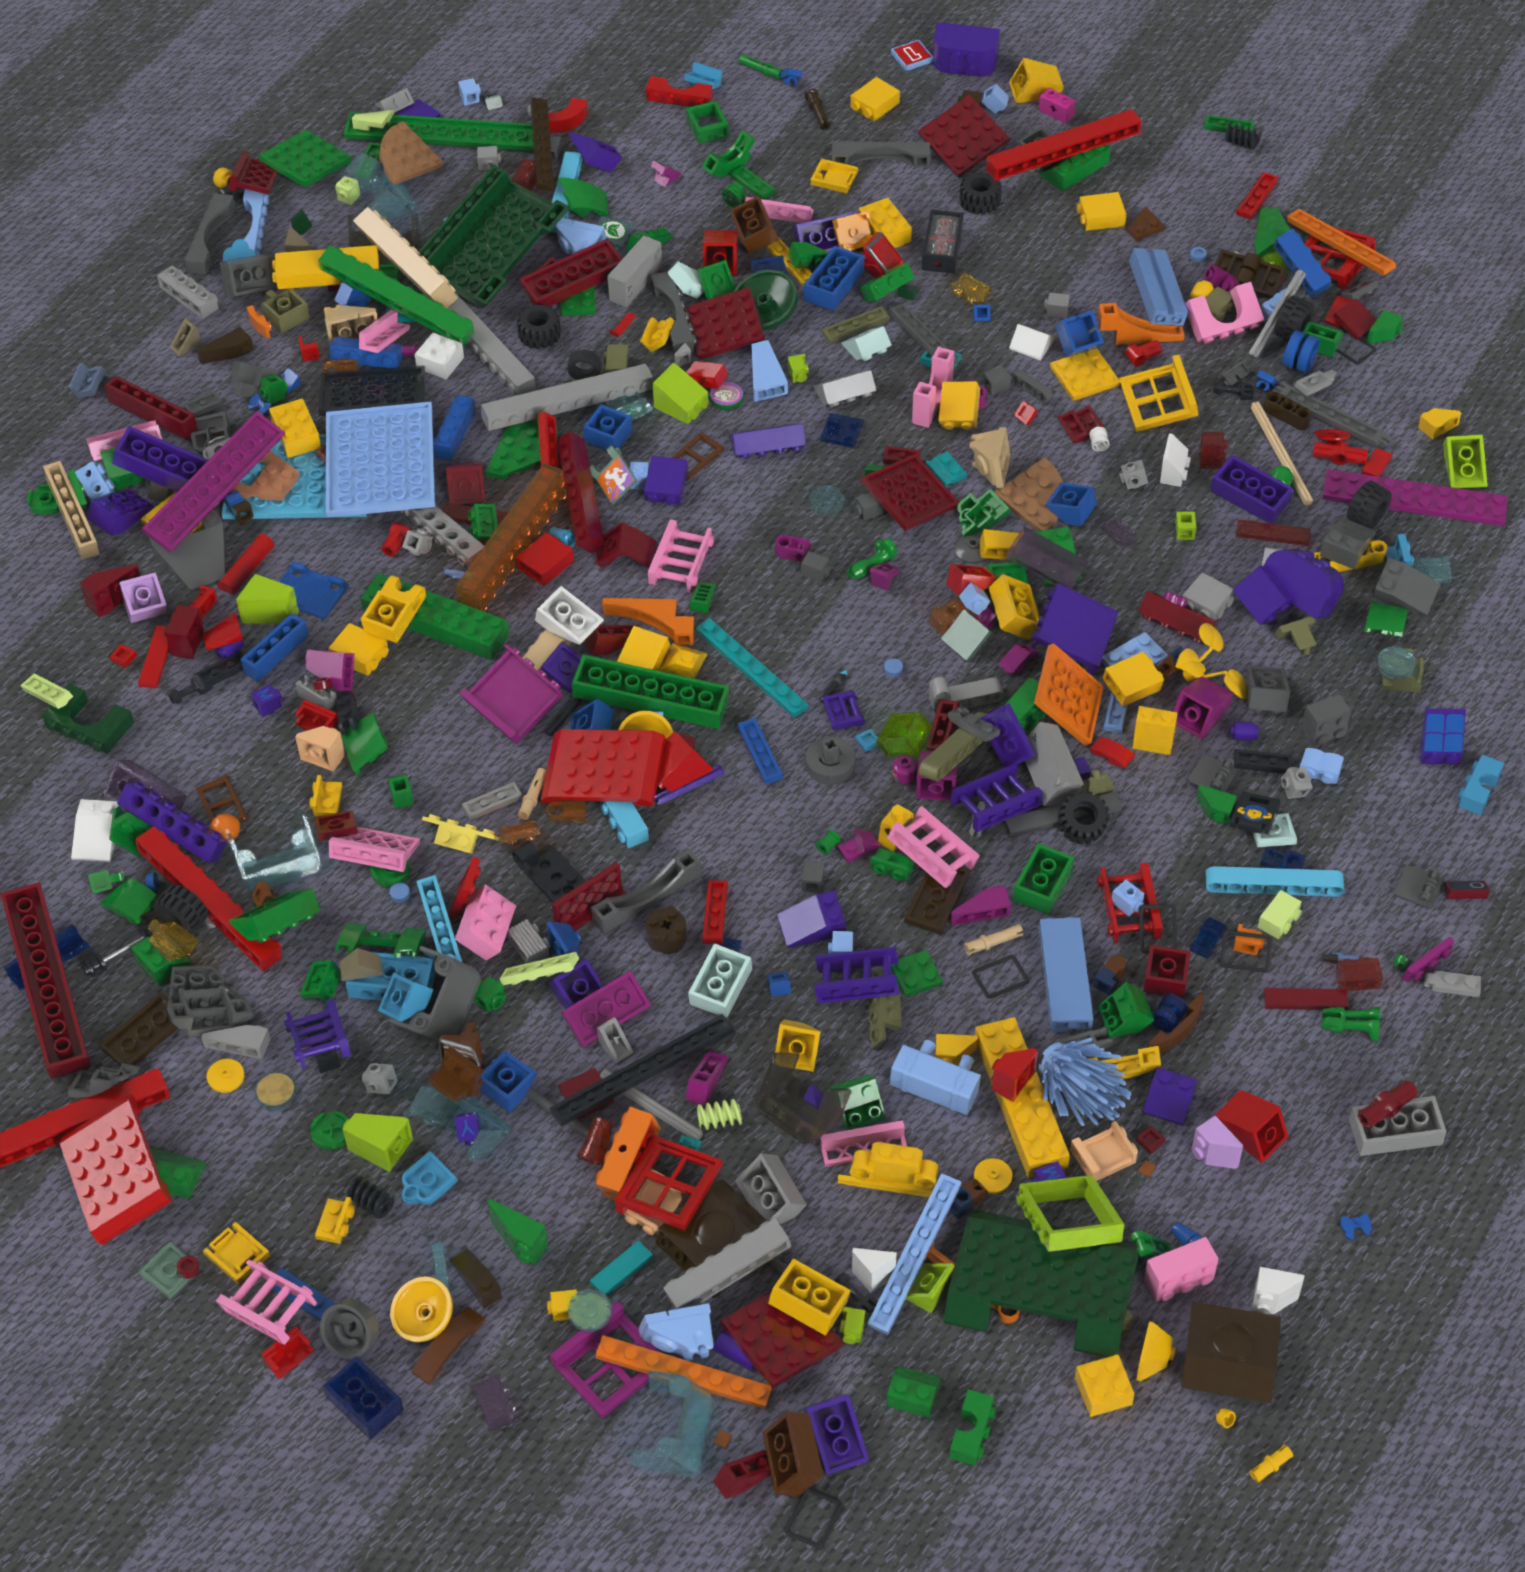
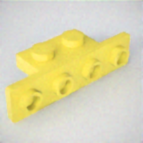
[422,814,500,854]

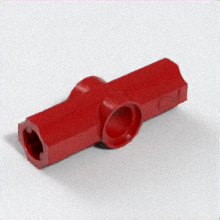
[1312,441,1368,465]

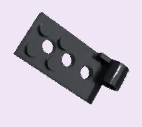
[511,840,590,909]

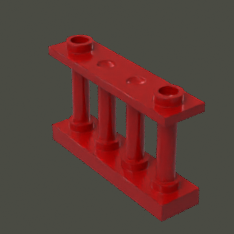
[1097,863,1163,943]

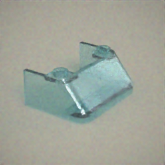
[345,151,417,220]
[226,809,321,893]
[406,1085,512,1160]
[631,1370,714,1477]

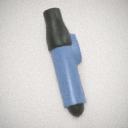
[1322,953,1362,964]

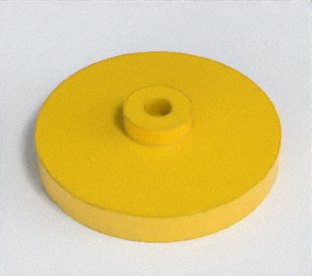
[207,1059,245,1093]
[974,1158,1012,1194]

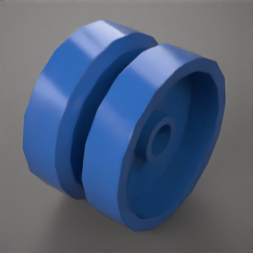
[1282,330,1320,374]

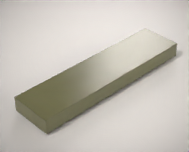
[822,306,890,344]

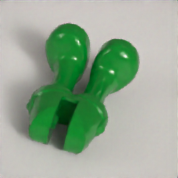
[846,538,897,579]
[1321,1007,1380,1042]

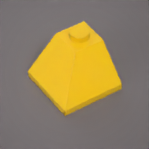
[659,643,707,679]
[773,1019,821,1072]
[1136,1322,1176,1381]

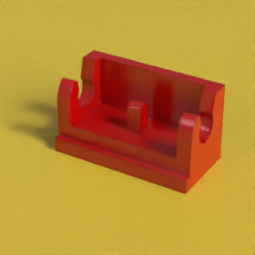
[189,585,218,618]
[295,699,338,730]
[261,1326,314,1379]

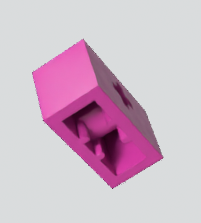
[1039,88,1076,124]

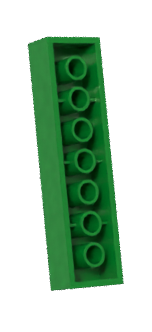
[360,573,510,660]
[572,655,729,729]

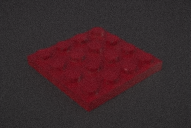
[918,95,1010,178]
[685,287,765,360]
[860,454,960,531]
[720,1290,843,1389]

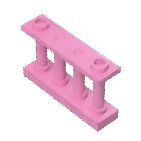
[86,420,163,461]
[648,520,714,592]
[887,806,980,888]
[216,1260,317,1345]

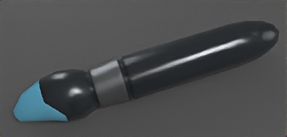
[820,670,847,703]

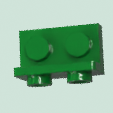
[468,504,500,541]
[870,848,916,881]
[300,960,341,1004]

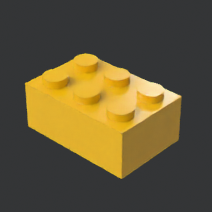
[859,198,912,248]
[269,398,321,458]
[989,574,1040,640]
[768,1258,851,1336]

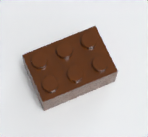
[729,195,779,255]
[763,1411,823,1497]

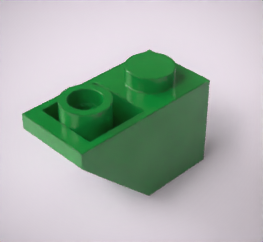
[788,242,828,268]
[387,773,414,809]

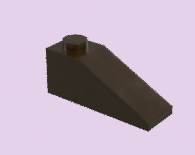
[197,327,254,364]
[449,1249,502,1309]

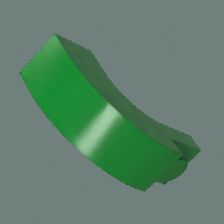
[701,130,756,177]

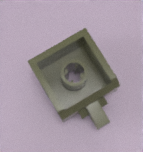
[261,288,310,334]

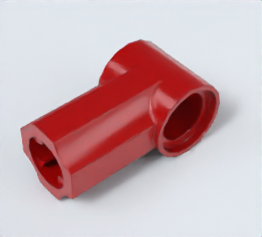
[1125,340,1162,367]
[381,522,413,557]

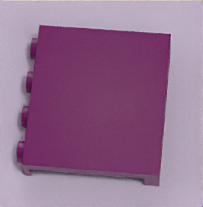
[459,644,563,744]

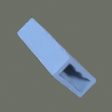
[752,340,788,402]

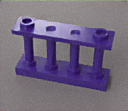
[950,763,1043,832]
[815,947,899,1004]
[284,999,351,1069]

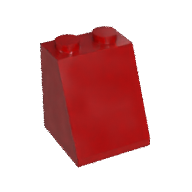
[703,230,738,276]
[657,731,713,792]
[1214,1090,1289,1163]

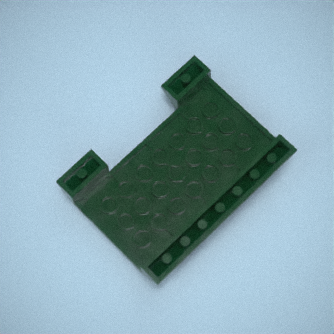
[418,165,570,308]
[944,1210,1140,1357]

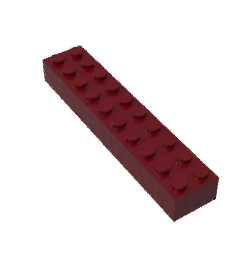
[0,882,91,1079]

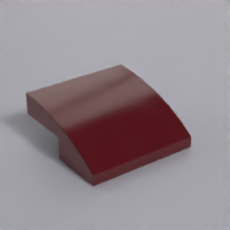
[1057,405,1105,443]

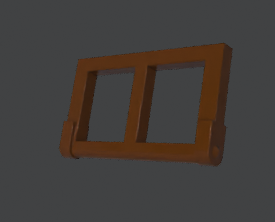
[671,432,724,480]
[196,775,248,823]

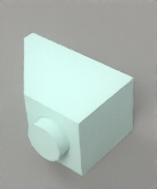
[668,262,704,299]

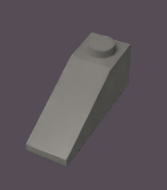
[201,1025,271,1059]

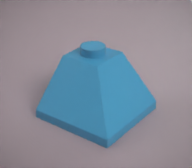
[378,973,434,1022]

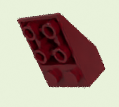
[79,564,141,618]

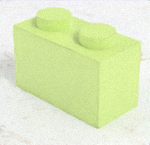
[1258,890,1302,939]

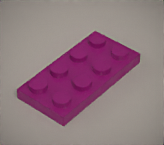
[561,971,651,1048]

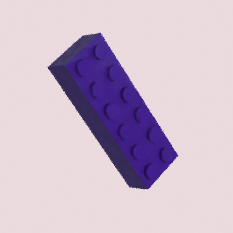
[112,426,208,492]

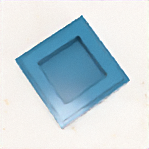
[855,729,881,752]

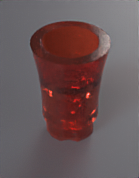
[576,1117,614,1166]

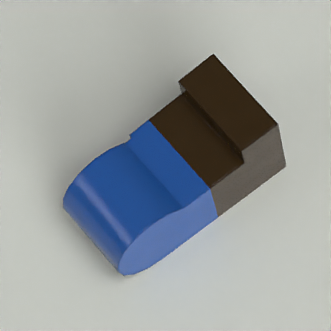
[224,490,254,524]

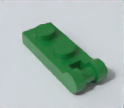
[1131,1230,1172,1258]

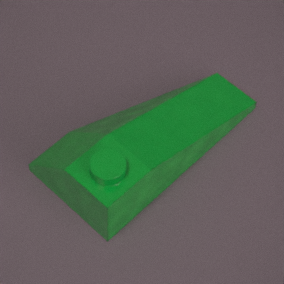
[1254,207,1290,257]

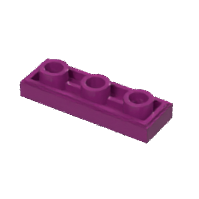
[1402,936,1454,983]

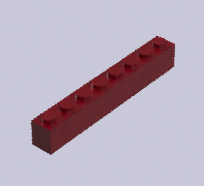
[557,431,605,553]

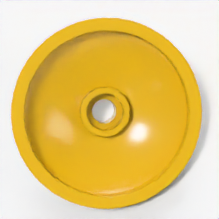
[618,711,673,739]
[390,1277,453,1342]

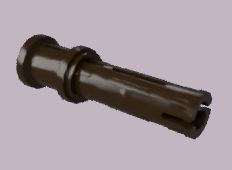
[804,89,830,130]

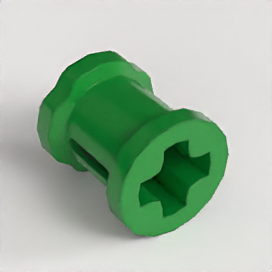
[815,830,841,855]

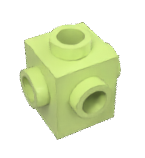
[335,176,360,205]

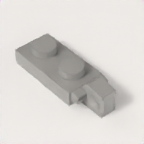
[1295,369,1337,396]

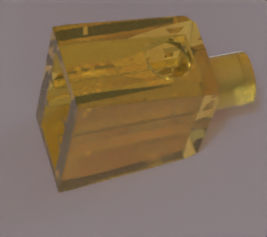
[148,919,199,961]

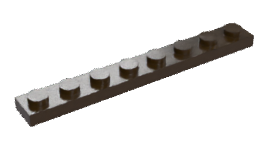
[530,98,554,191]

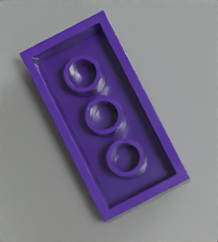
[1210,455,1294,524]

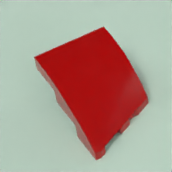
[203,612,243,651]

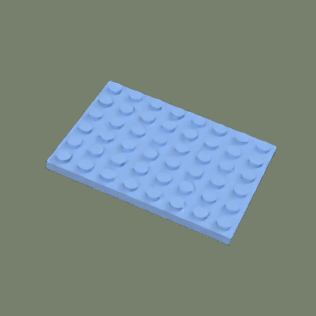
[326,402,435,518]

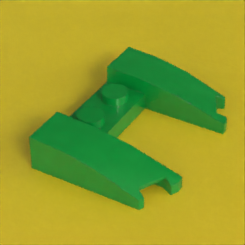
[335,923,426,958]

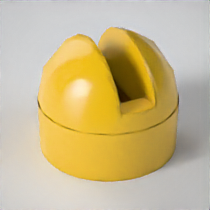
[1216,1408,1236,1428]

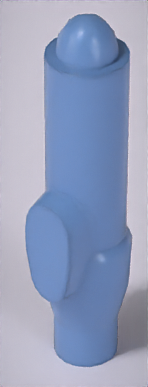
[444,569,480,581]

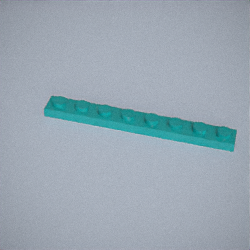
[696,618,808,718]

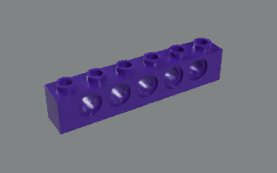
[117,781,228,863]

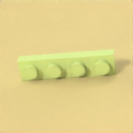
[20,674,73,709]
[500,952,579,985]

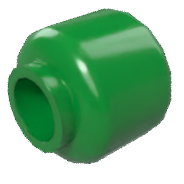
[1270,465,1293,486]

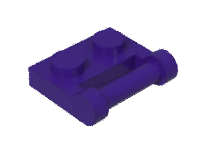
[822,691,866,730]

